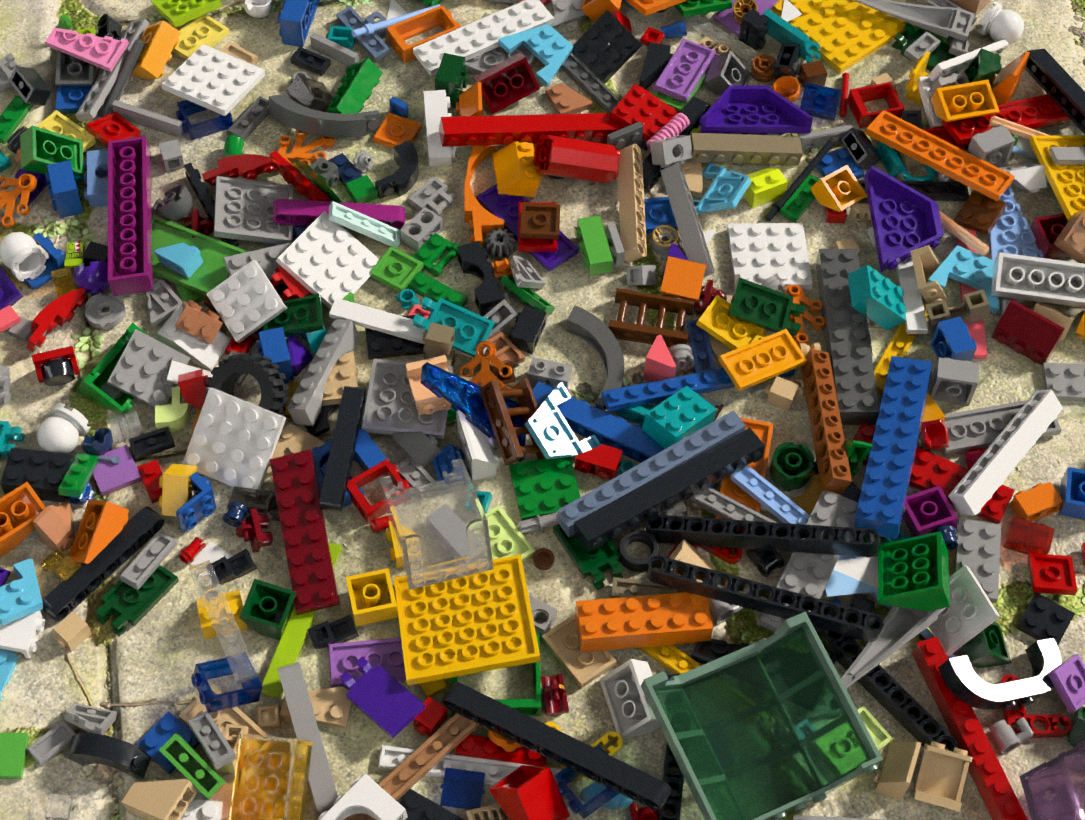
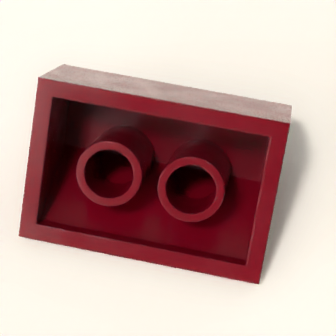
[472,52,540,114]
[992,300,1065,365]

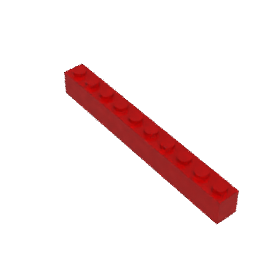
[439,113,625,147]
[912,636,1028,820]

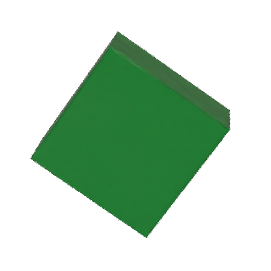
[346,175,378,204]

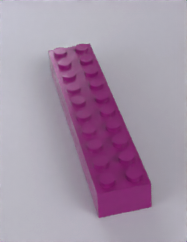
[108,136,153,296]

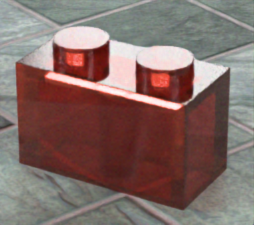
[1003,517,1054,555]

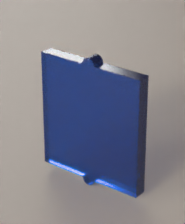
[440,767,485,810]

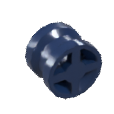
[222,502,248,527]
[935,526,958,550]

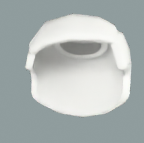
[244,0,272,18]

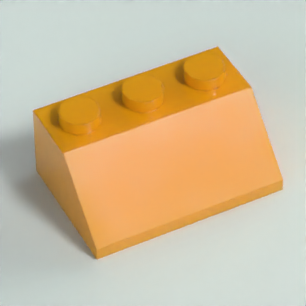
[132,20,181,81]
[931,80,1000,122]
[492,141,540,198]

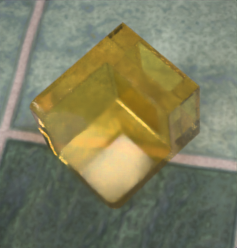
[51,267,76,298]

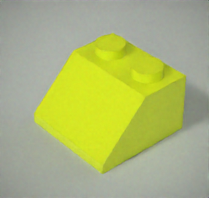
[743,168,788,208]

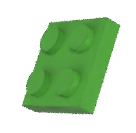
[369,246,424,293]

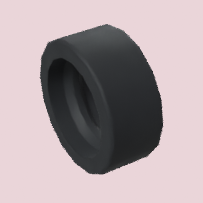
[618,529,659,572]

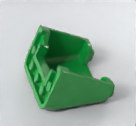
[76,322,149,415]

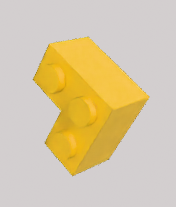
[159,464,197,516]

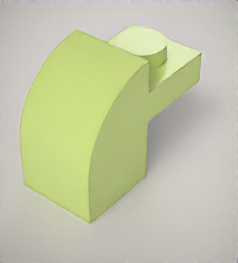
[155,387,191,433]

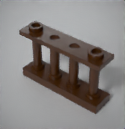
[609,288,694,348]
[479,378,545,465]

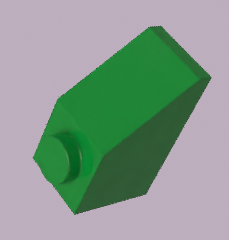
[845,440,873,476]

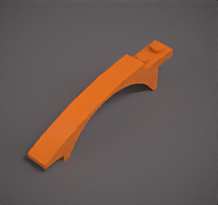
[464,145,504,247]

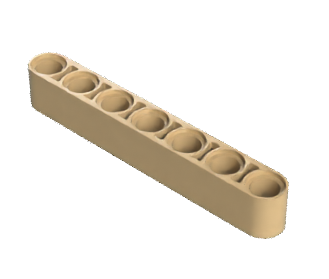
[618,144,647,263]

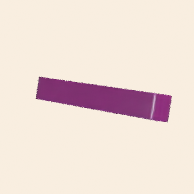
[273,199,406,230]

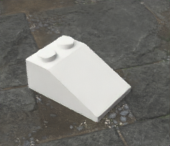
[157,305,231,371]

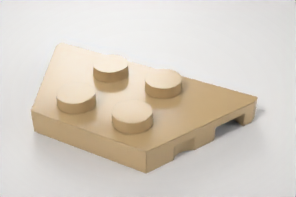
[264,423,325,480]

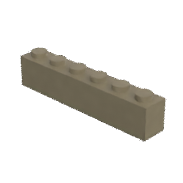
[690,133,803,166]

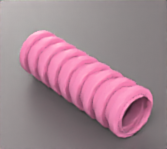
[646,113,690,151]

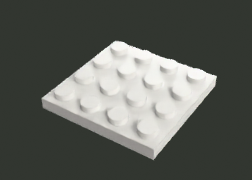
[162,44,265,116]
[276,211,380,310]
[727,223,813,289]
[182,388,286,496]

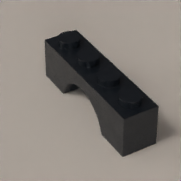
[457,241,506,316]

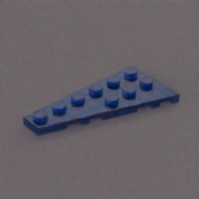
[420,362,526,462]

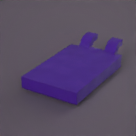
[339,656,425,739]

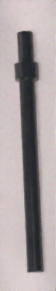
[765,140,834,221]

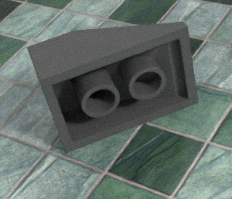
[55,50,98,86]

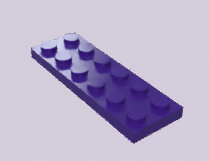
[476,184,579,272]

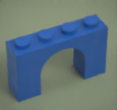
[311,425,387,495]

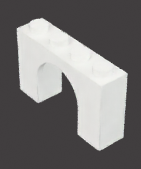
[318,773,408,820]

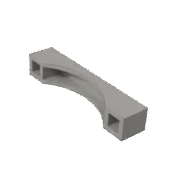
[287,318,360,426]

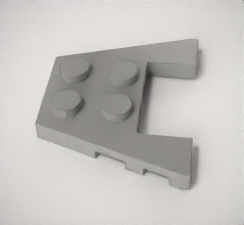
[550,0,587,29]

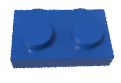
[24,233,65,289]
[176,472,217,532]

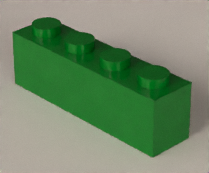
[326,58,383,114]

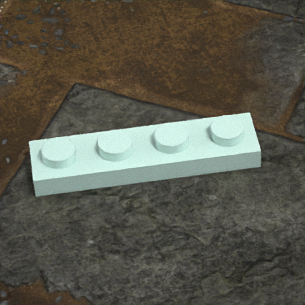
[328,201,400,248]

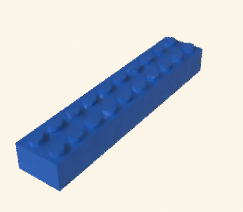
[855,356,932,539]

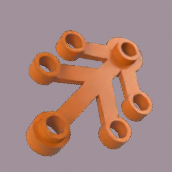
[278,130,335,170]
[0,174,37,228]
[785,285,825,345]
[460,341,512,420]

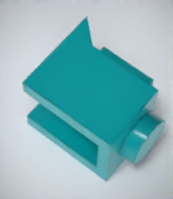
[326,26,356,51]

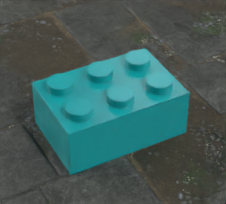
[848,265,906,330]
[642,386,717,449]

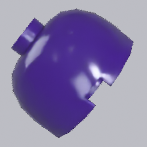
[73,261,110,296]

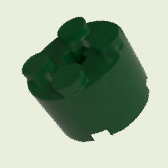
[769,442,814,492]

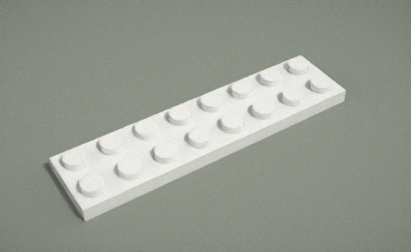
[413,0,554,76]

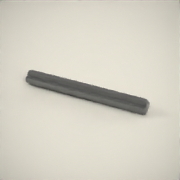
[100,39,145,117]

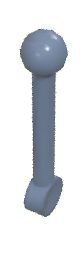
[78,452,120,465]

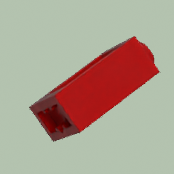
[847,82,904,129]
[347,459,411,524]

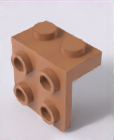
[175,300,223,344]

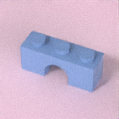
[84,149,108,207]

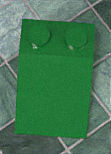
[20,125,84,176]

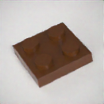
[954,192,1007,235]
[520,203,560,240]

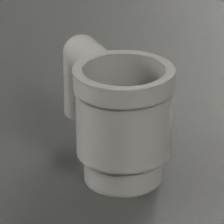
[707,598,744,624]
[989,717,1033,754]

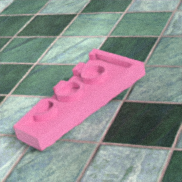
[45,28,129,72]

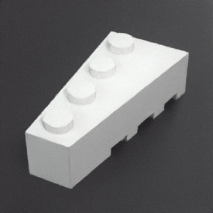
[423,90,455,166]

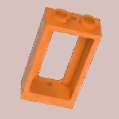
[386,5,461,63]

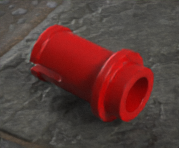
[370,513,398,534]
[178,537,206,564]

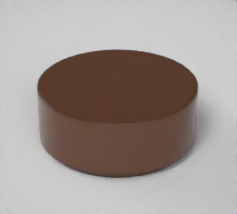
[533,548,555,570]

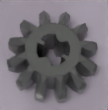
[483,227,516,260]

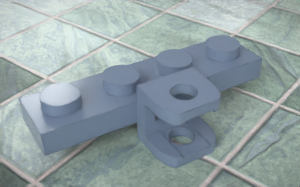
[336,6,391,62]

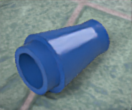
[661,21,687,38]

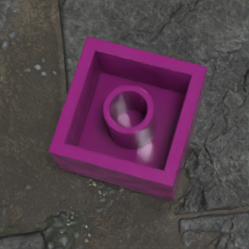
[902,485,958,537]

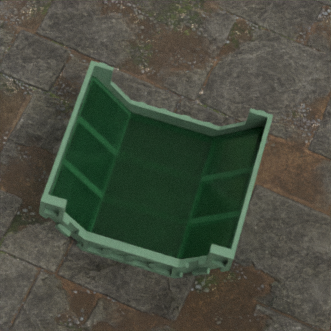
[641,612,883,820]

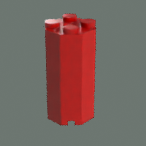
[533,135,620,183]

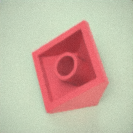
[643,335,676,382]

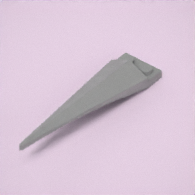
[853,0,975,42]
[823,599,951,705]

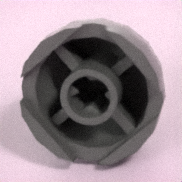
[153,184,193,221]

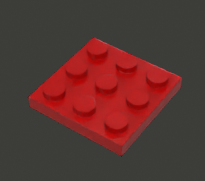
[609,83,680,141]

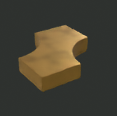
[793,474,822,516]

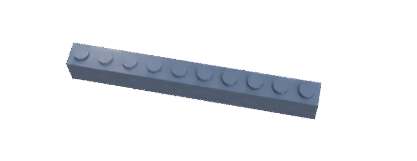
[557,410,746,538]

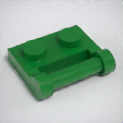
[412,233,460,277]

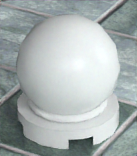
[977,1,1024,45]
[0,232,49,281]
[37,403,91,454]

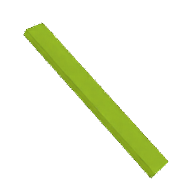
[260,542,342,700]

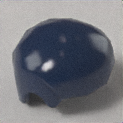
[81,428,113,455]

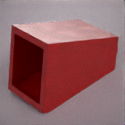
[489,765,570,820]

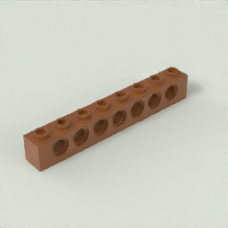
[801,349,852,495]

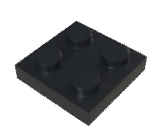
[1016,592,1075,646]

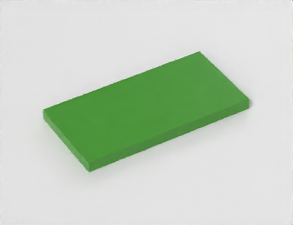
[152,215,246,296]

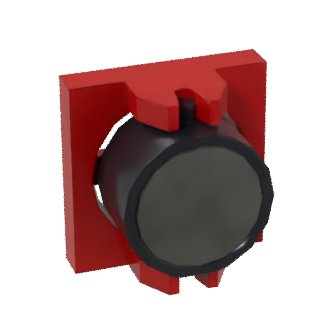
[32,346,80,386]

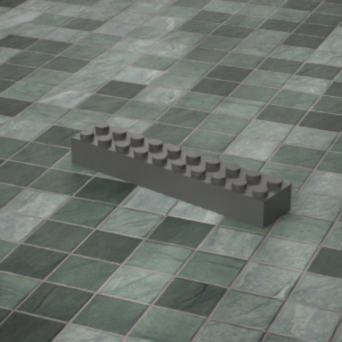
[815,249,879,425]

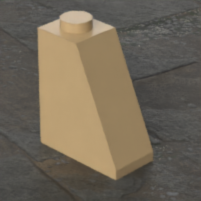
[121,779,198,820]

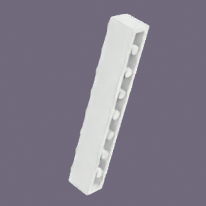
[948,389,1063,516]

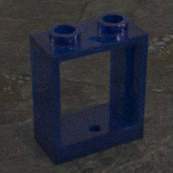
[175,100,233,141]
[191,653,263,713]
[554,744,619,819]

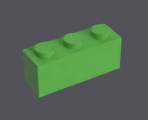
[574,215,613,276]
[159,733,227,800]

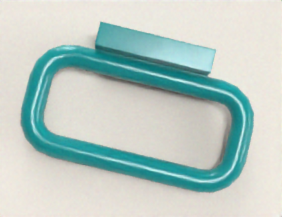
[876,142,936,181]

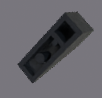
[639,42,673,90]

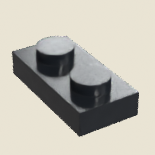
[290,47,331,76]
[128,427,175,460]

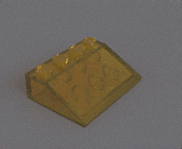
[229,734,313,820]

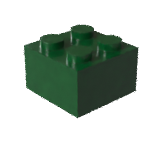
[435,53,468,108]

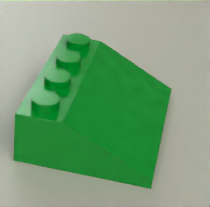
[878,531,950,611]

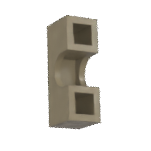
[925,289,990,334]
[423,322,455,366]

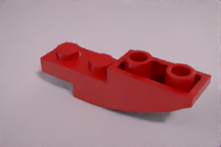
[202,154,281,186]
[26,288,86,352]

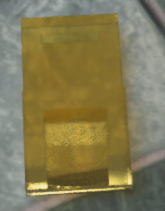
[39,550,81,581]

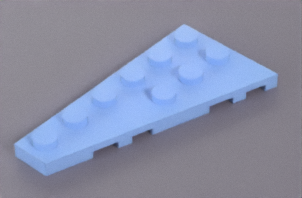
[989,186,1044,266]

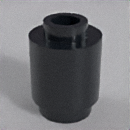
[7,126,28,154]

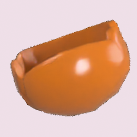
[772,76,801,103]

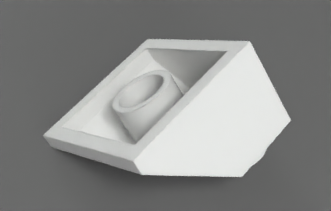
[999,162,1047,193]

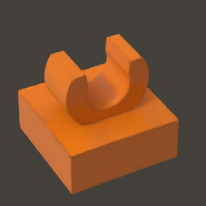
[492,258,513,281]

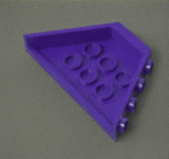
[699,85,813,135]
[864,165,944,272]

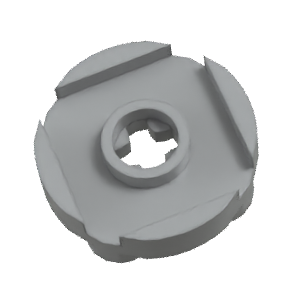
[85,293,126,331]

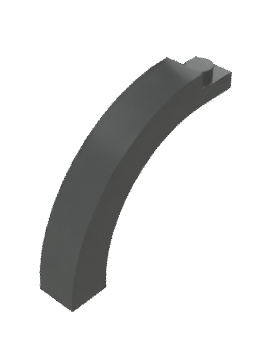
[268,94,381,137]
[566,305,624,410]

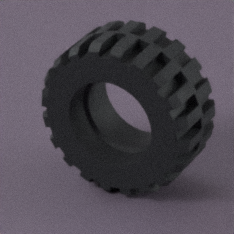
[205,354,289,414]

